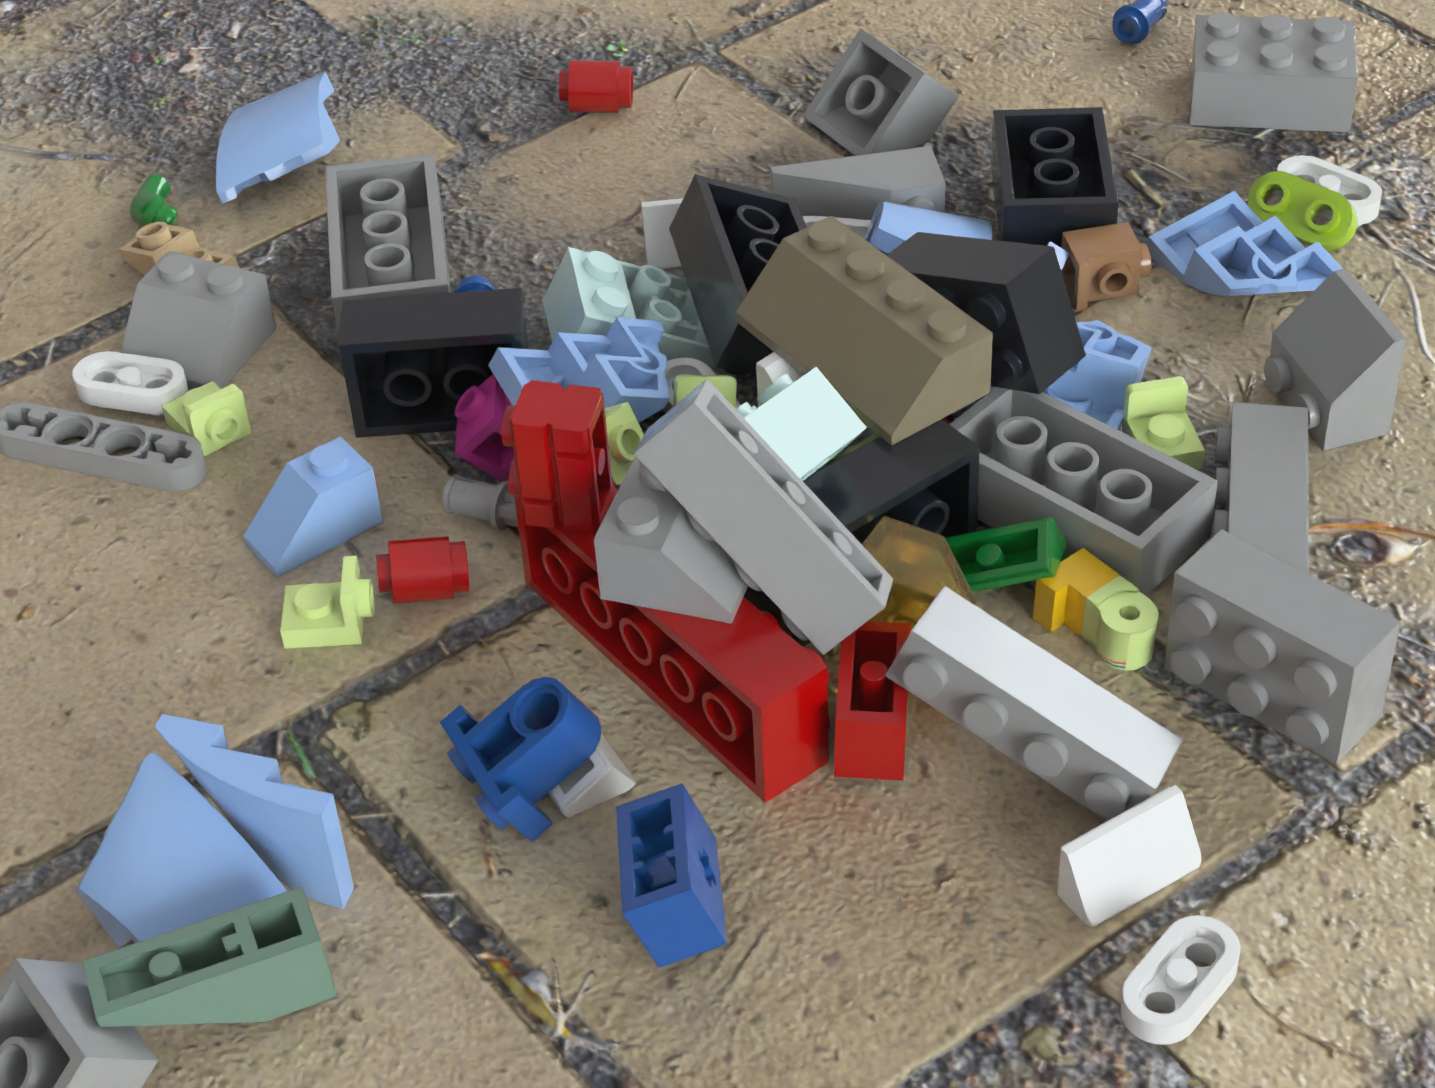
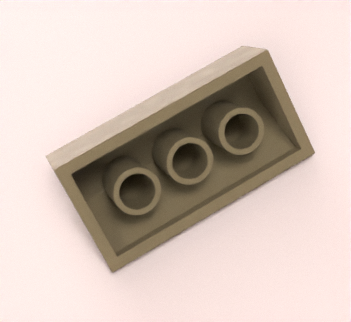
[736,215,993,446]

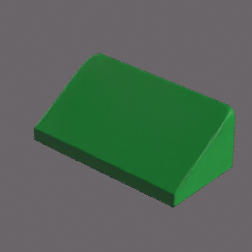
[928,516,1066,600]

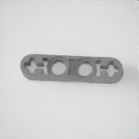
[0,402,207,492]

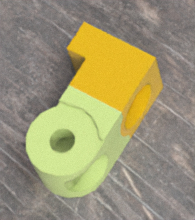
[1033,548,1159,671]

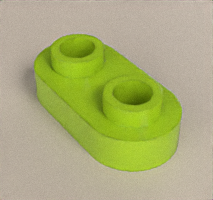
[1248,171,1358,251]

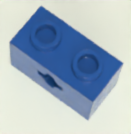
[616,783,727,968]

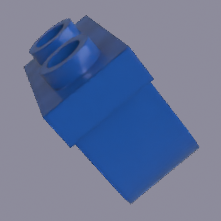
[440,677,601,842]

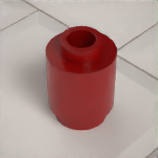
[559,60,634,113]
[376,536,470,604]

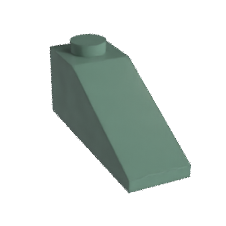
[82,887,337,1027]

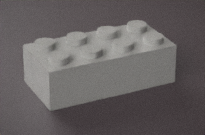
[325,154,451,336]
[949,387,1218,596]

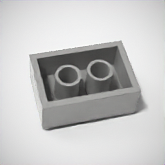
[1189,12,1358,132]
[1164,529,1401,764]

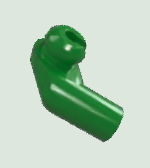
[130,174,178,226]

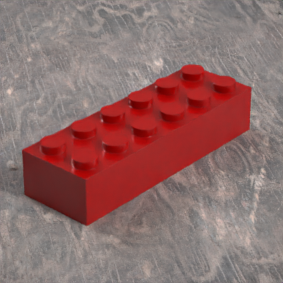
[514,482,830,803]

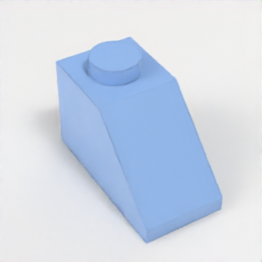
[244,436,383,578]

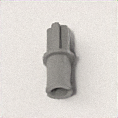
[442,474,518,530]

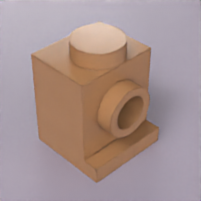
[1061,222,1152,311]

